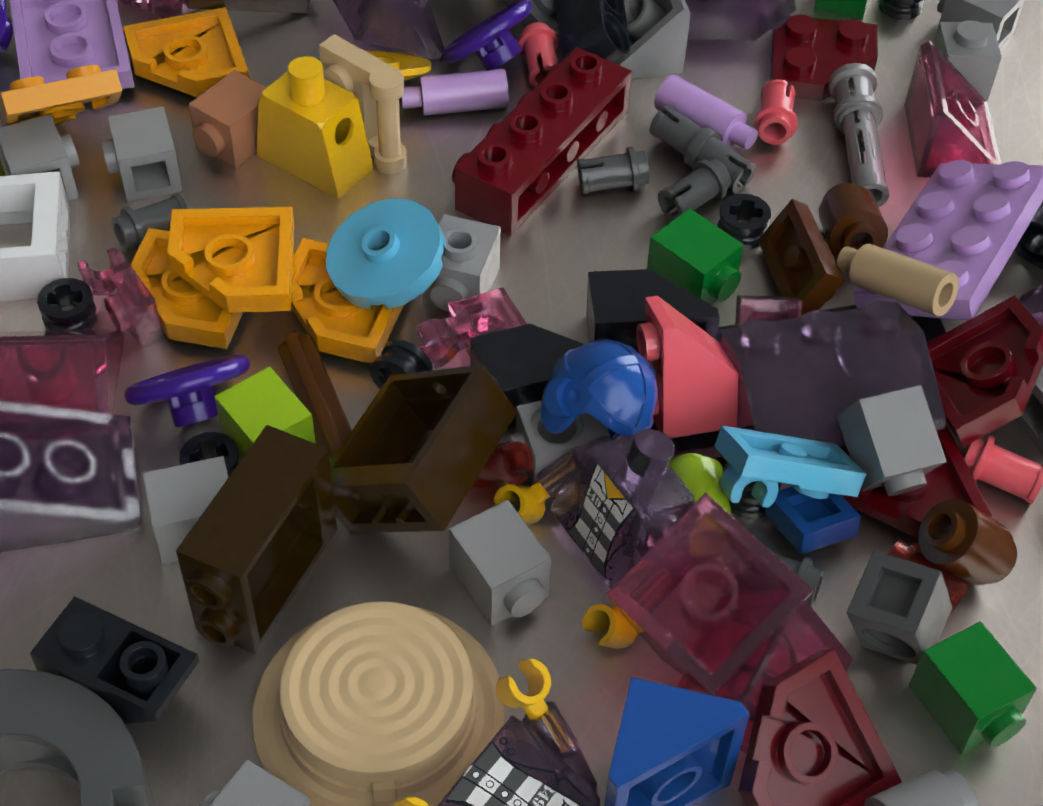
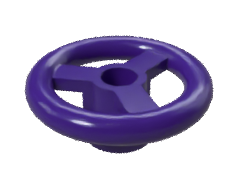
[441,0,532,70]
[124,355,250,427]

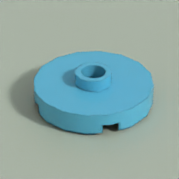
[326,198,446,310]

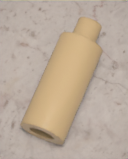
[837,243,959,316]

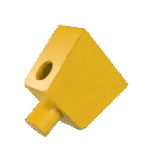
[257,56,373,199]

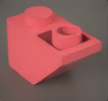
[636,296,739,440]

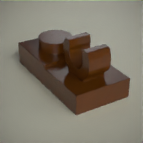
[758,199,845,322]

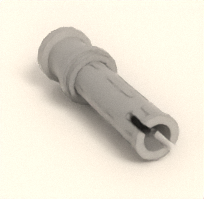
[829,63,889,207]

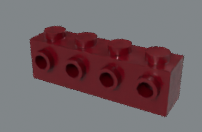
[452,47,632,236]

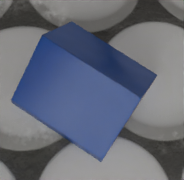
[604,677,750,806]

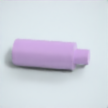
[400,69,509,116]
[654,74,758,150]

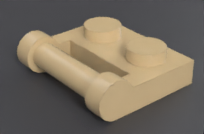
[319,34,407,175]

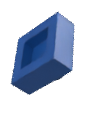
[765,487,861,555]

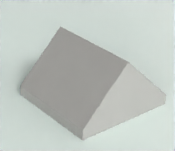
[614,0,691,80]

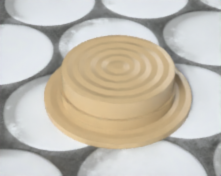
[252,601,506,806]

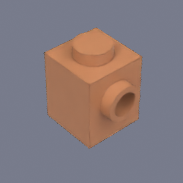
[189,70,267,169]

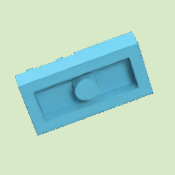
[714,426,867,508]

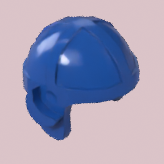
[541,339,658,441]

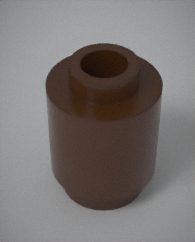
[819,183,888,257]
[918,499,1017,585]

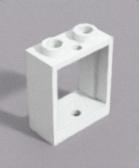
[0,171,71,302]

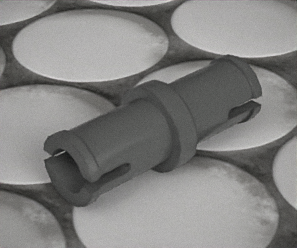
[649,104,756,194]

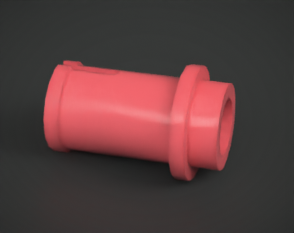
[518,22,559,88]
[754,79,798,145]
[964,435,1043,505]

